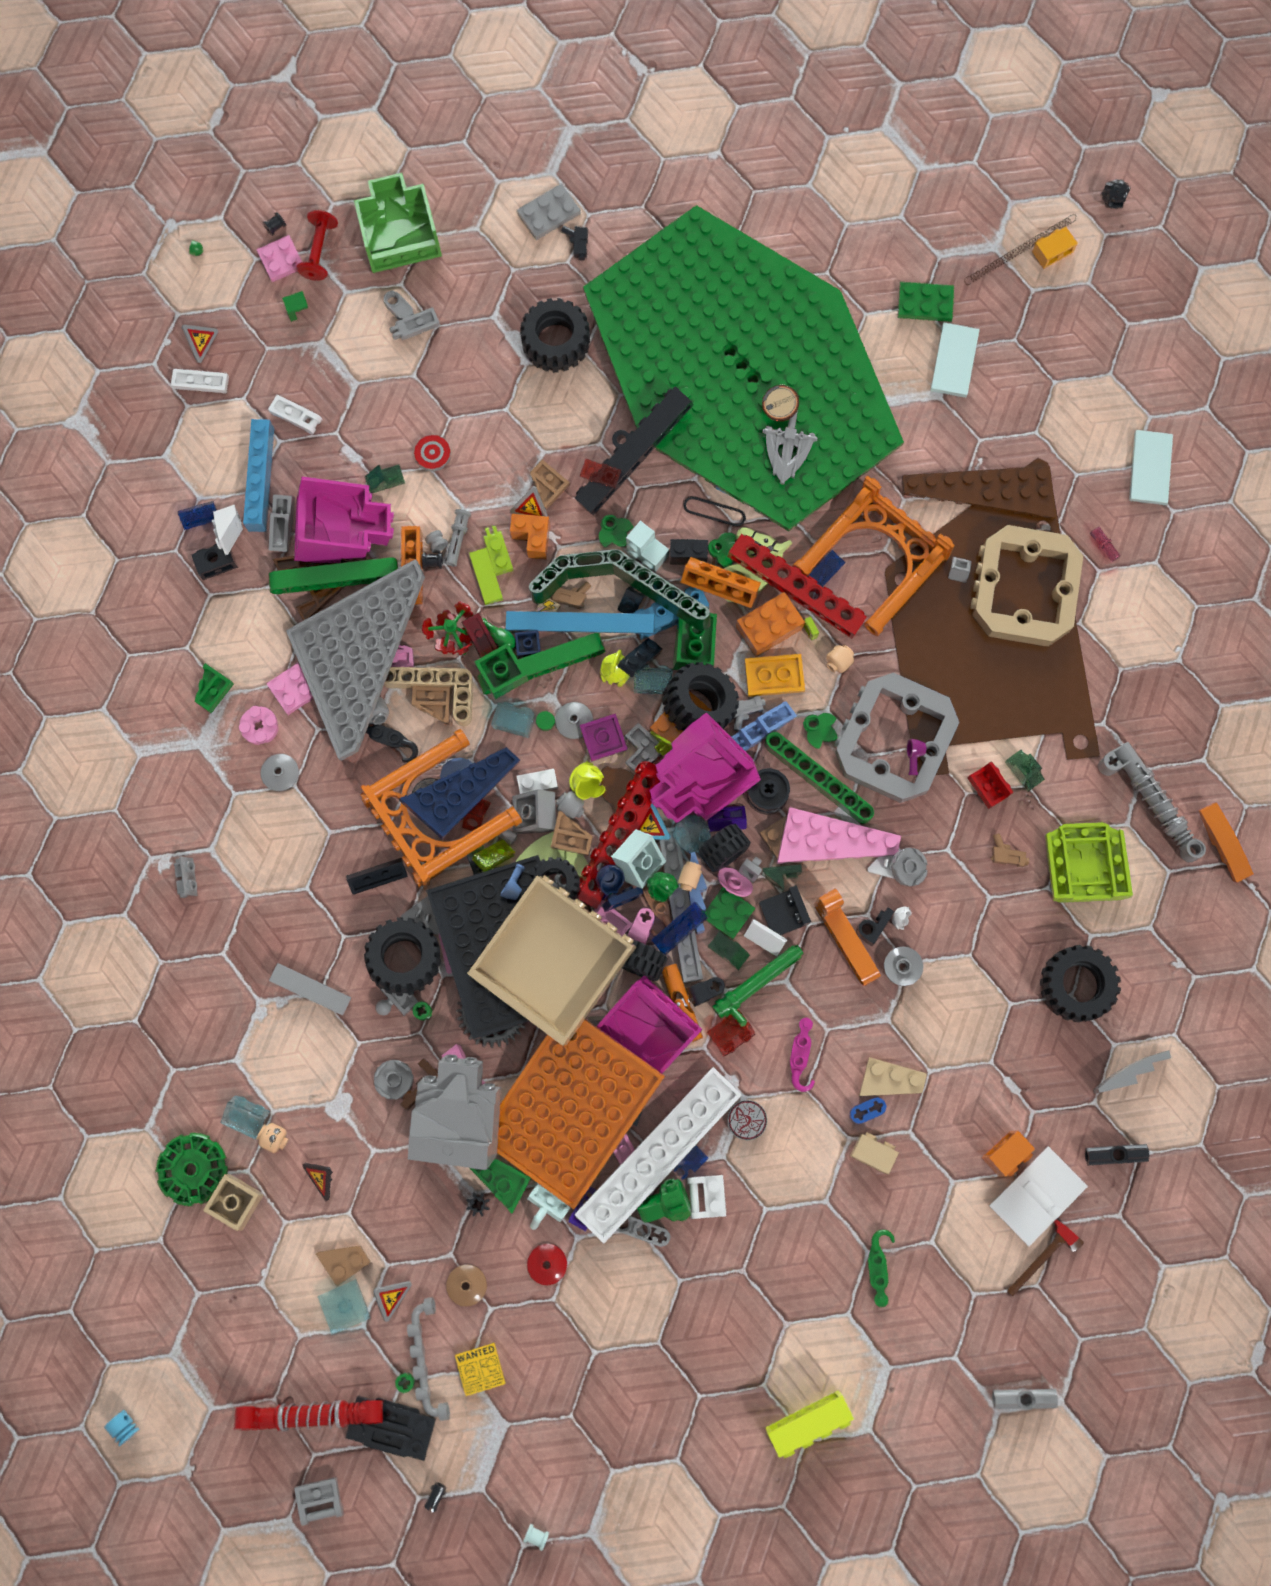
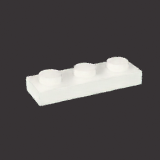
[171,369,229,393]

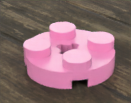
[239,706,279,745]

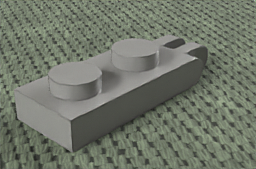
[389,307,440,340]

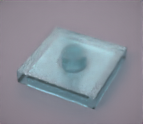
[318,1279,371,1335]

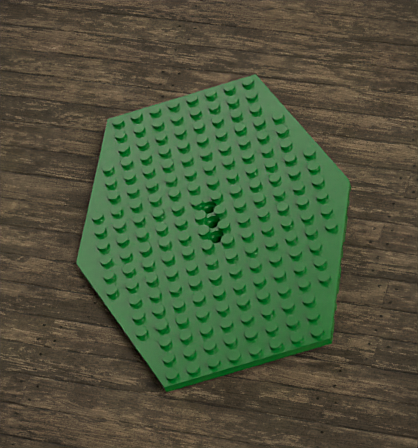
[583,205,904,532]

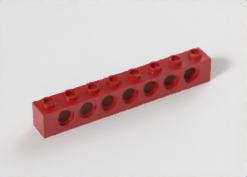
[727,534,867,639]
[576,761,661,909]

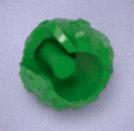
[647,872,679,902]

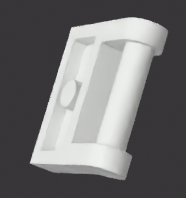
[687,1175,726,1219]

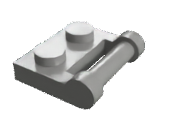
[294,1477,344,1526]

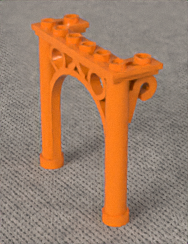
[792,475,955,636]
[360,729,522,890]

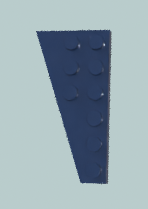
[399,747,520,839]

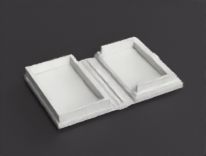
[989,1146,1088,1246]

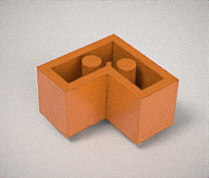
[510,514,550,560]

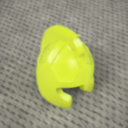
[600,650,630,687]
[569,761,606,800]

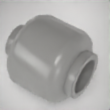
[369,697,389,725]
[556,791,585,820]

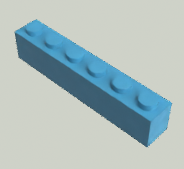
[243,419,274,532]

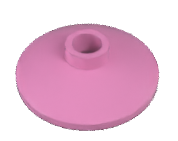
[717,867,753,897]

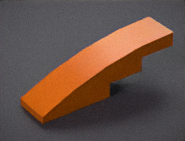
[1198,802,1254,883]

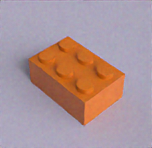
[736,592,805,657]

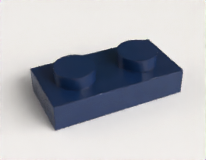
[602,886,644,912]

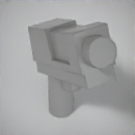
[733,696,766,731]

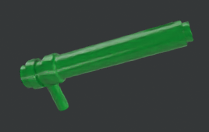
[712,945,804,1027]

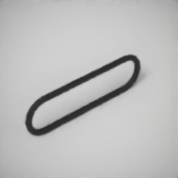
[683,496,746,527]

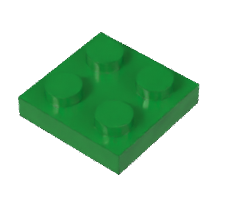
[701,887,755,940]

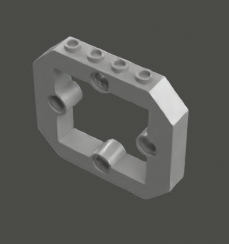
[834,673,959,803]

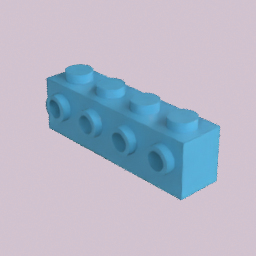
[633,587,709,640]

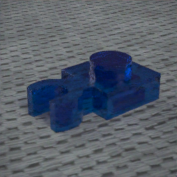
[673,1145,709,1180]

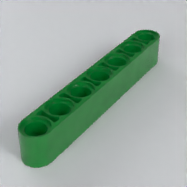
[268,558,398,594]
[477,633,606,695]
[765,732,874,824]

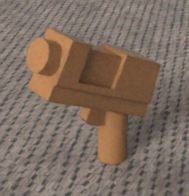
[550,581,591,609]
[991,833,1029,868]

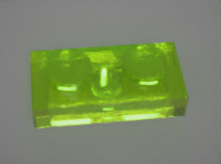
[472,839,515,872]

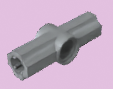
[992,1388,1058,1410]

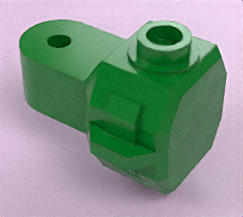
[637,1179,691,1222]

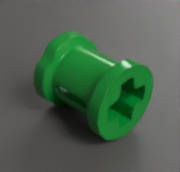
[412,1002,432,1021]

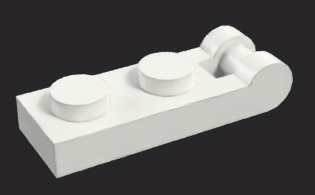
[268,395,322,435]

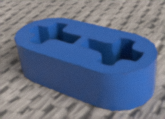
[849,1098,887,1124]

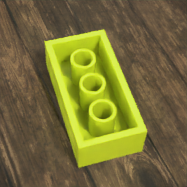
[765,1390,854,1458]

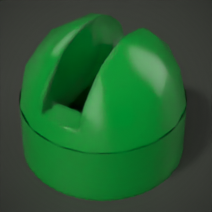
[189,240,203,256]

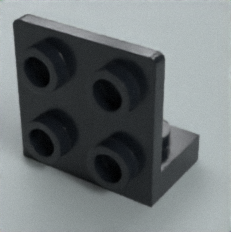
[759,885,811,935]

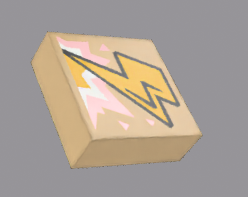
[535,599,561,612]

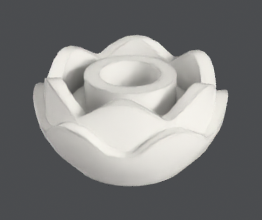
[892,907,912,930]

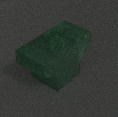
[1005,750,1045,792]

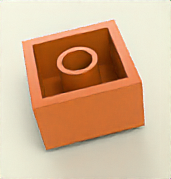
[982,1130,1035,1177]

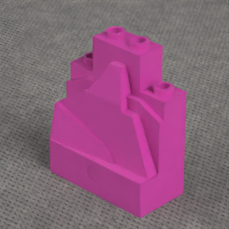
[294,477,394,563]
[650,712,761,823]
[596,976,703,1074]

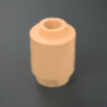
[678,861,702,892]

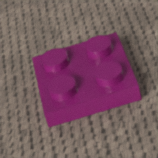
[579,713,628,762]

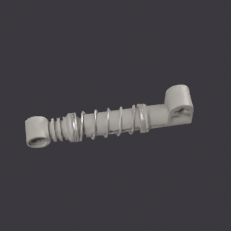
[1098,742,1206,863]

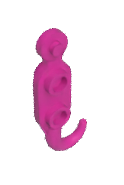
[790,1018,815,1092]

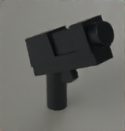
[561,226,588,261]

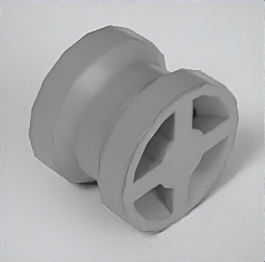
[425,530,448,553]

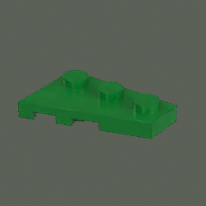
[470,1158,531,1214]

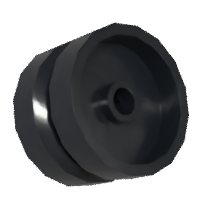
[746,768,790,815]

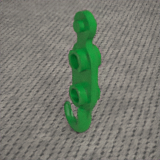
[868,1229,895,1307]

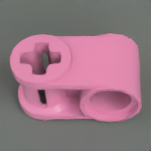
[627,908,655,944]

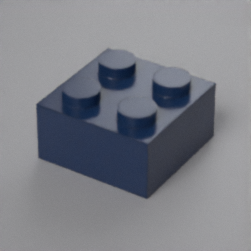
[515,630,541,658]

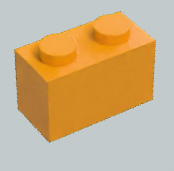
[1032,227,1078,269]

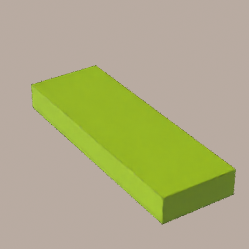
[469,547,503,605]

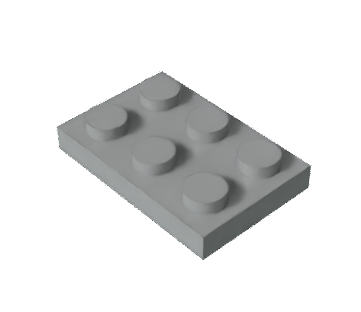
[517,183,581,240]

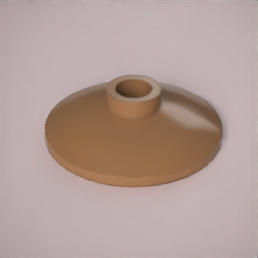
[446,1265,487,1307]

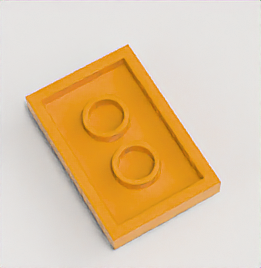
[744,654,805,697]

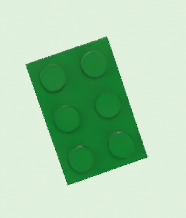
[898,282,954,322]

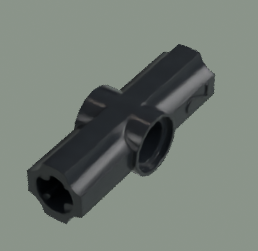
[1085,1144,1150,1166]

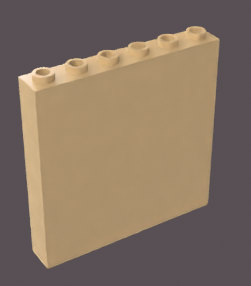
[467,875,636,1046]

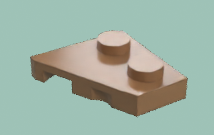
[530,460,570,510]
[412,686,451,724]
[551,811,593,856]

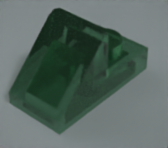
[365,464,405,494]
[761,864,802,892]
[708,931,750,971]

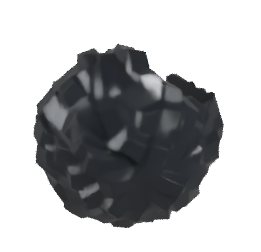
[1101,179,1130,209]

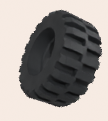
[520,298,590,373]
[662,662,739,731]
[364,917,441,996]
[1040,945,1121,1022]

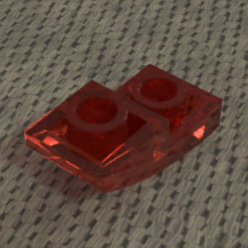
[579,459,621,488]

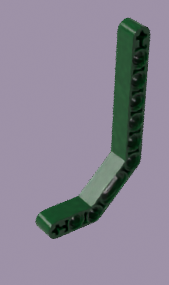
[529,549,711,631]

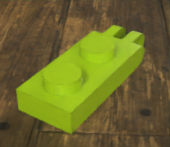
[483,525,514,576]

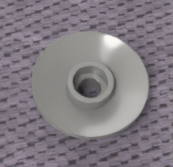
[555,702,593,739]
[261,754,299,791]
[884,947,923,986]

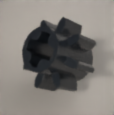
[466,1192,490,1217]

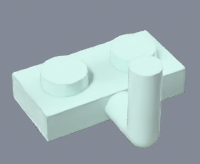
[527,1184,571,1230]

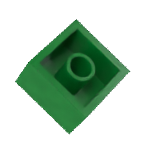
[474,643,528,699]

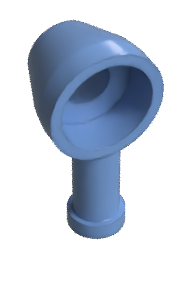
[500,864,525,900]

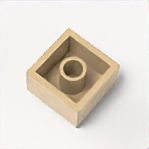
[203,1174,264,1231]

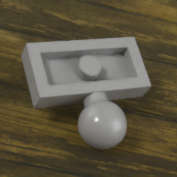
[375,988,418,1016]

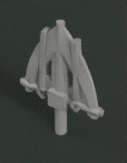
[763,409,817,485]

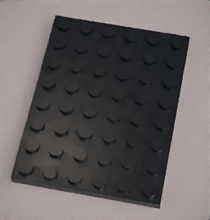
[426,855,541,1040]

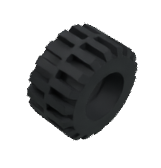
[698,824,751,872]
[529,857,580,900]
[622,940,668,981]

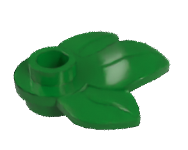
[599,515,633,548]
[708,533,736,568]
[803,713,838,749]

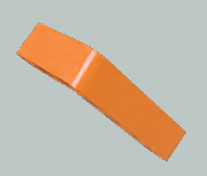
[814,888,881,986]

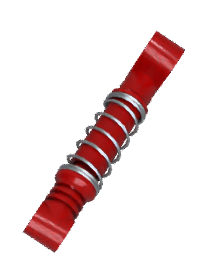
[234,1400,383,1432]

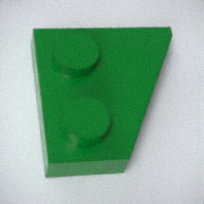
[194,663,234,713]

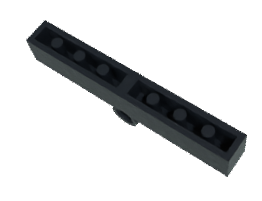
[575,386,694,516]

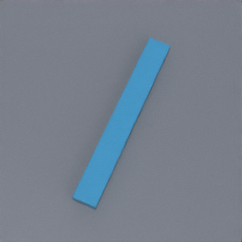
[506,611,655,634]

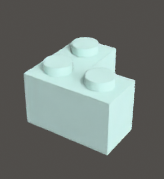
[626,521,670,572]

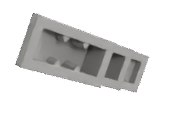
[269,963,351,1015]
[1093,1050,1171,1094]

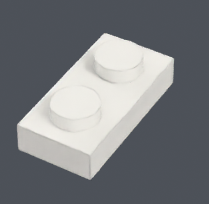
[517,769,558,794]

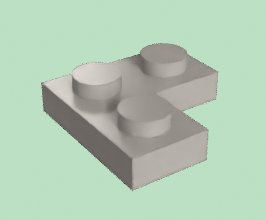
[625,723,661,772]

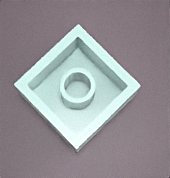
[611,829,666,888]

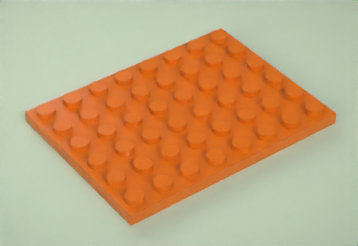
[497,1019,665,1210]

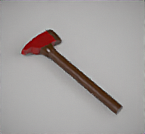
[1007,1220,1084,1297]

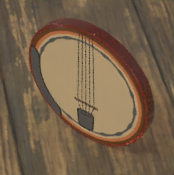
[762,385,799,421]

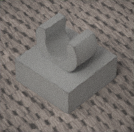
[738,857,762,883]

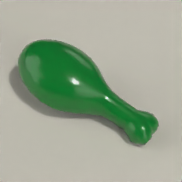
[482,618,516,649]

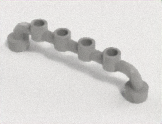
[407,1297,450,1421]

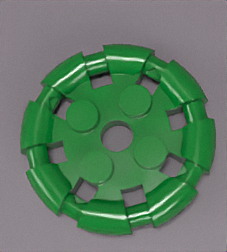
[156,1133,228,1206]

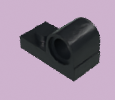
[856,908,895,946]

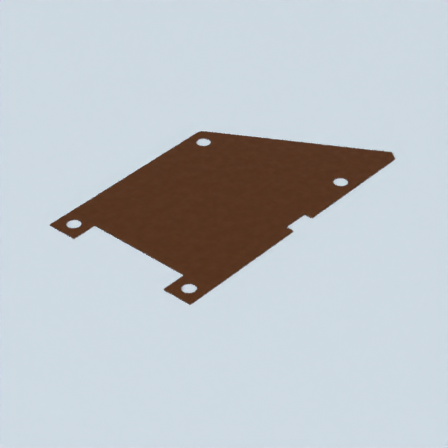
[885,458,1100,778]

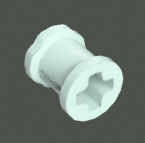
[523,1524,550,1551]

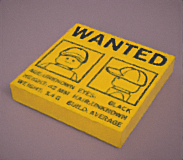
[455,1342,506,1396]

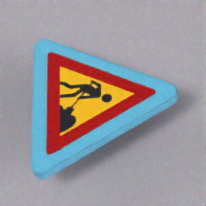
[638,804,671,840]

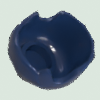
[596,865,625,896]

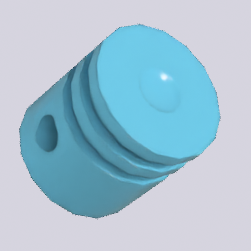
[104,1410,140,1447]

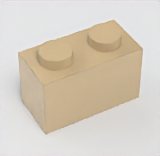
[850,1132,899,1175]

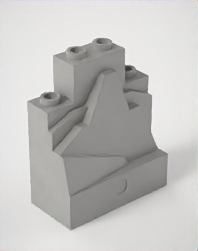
[408,1055,501,1170]

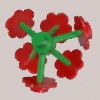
[422,601,474,656]

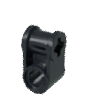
[686,977,725,1007]

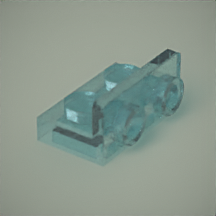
[220,1096,270,1139]

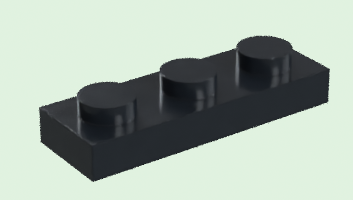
[617,638,663,677]
[346,858,408,895]

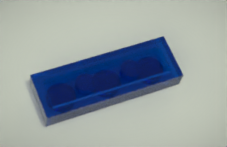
[652,902,709,955]

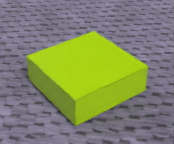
[804,616,819,640]

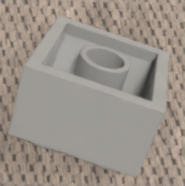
[512,789,556,834]

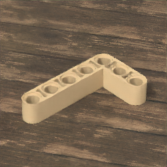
[384,667,474,727]

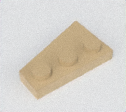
[859,1057,927,1096]

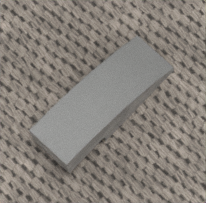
[269,495,295,552]

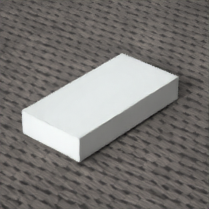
[744,919,787,956]

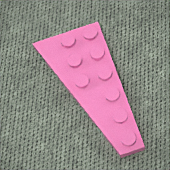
[776,807,901,864]

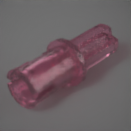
[1090,526,1120,561]

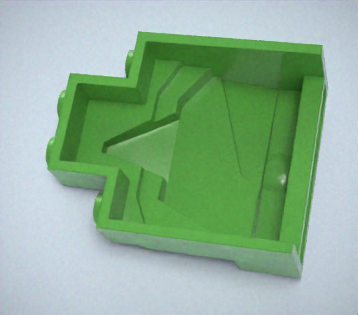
[354,173,442,273]

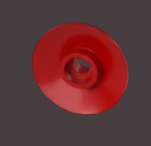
[527,1244,567,1285]

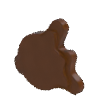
[600,766,646,814]

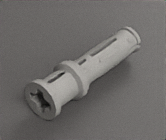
[445,509,471,567]

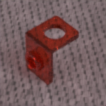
[462,799,491,831]

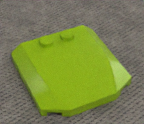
[1045,822,1133,903]

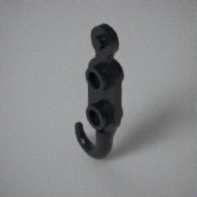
[365,725,419,763]

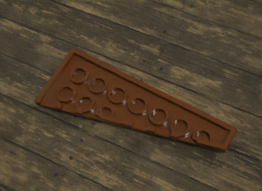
[902,466,1056,520]

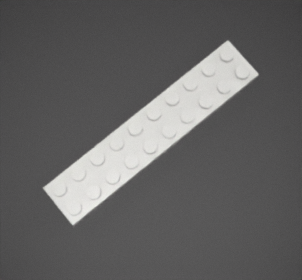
[574,1067,742,1243]

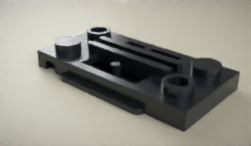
[345,1395,437,1461]

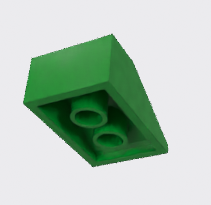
[673,613,717,671]

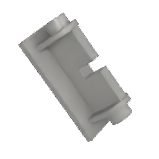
[174,857,198,898]

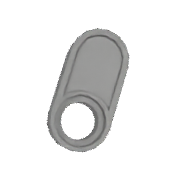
[384,291,414,320]

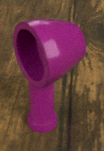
[907,739,926,775]

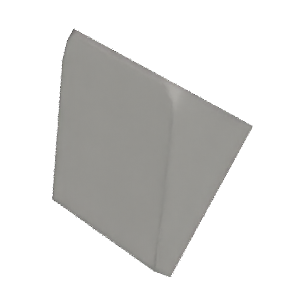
[948,557,971,583]

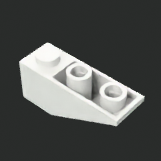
[212,505,243,555]

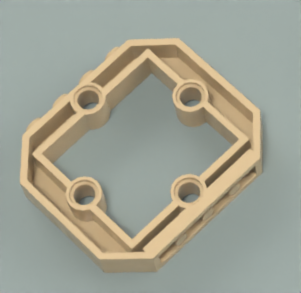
[971,525,1083,647]

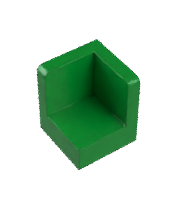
[282,291,308,322]

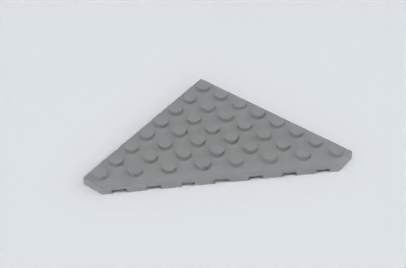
[286,559,425,761]

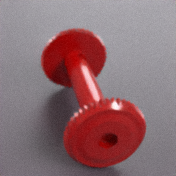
[296,210,338,281]

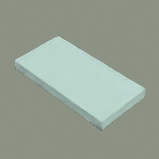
[930,323,979,398]
[1129,430,1173,505]

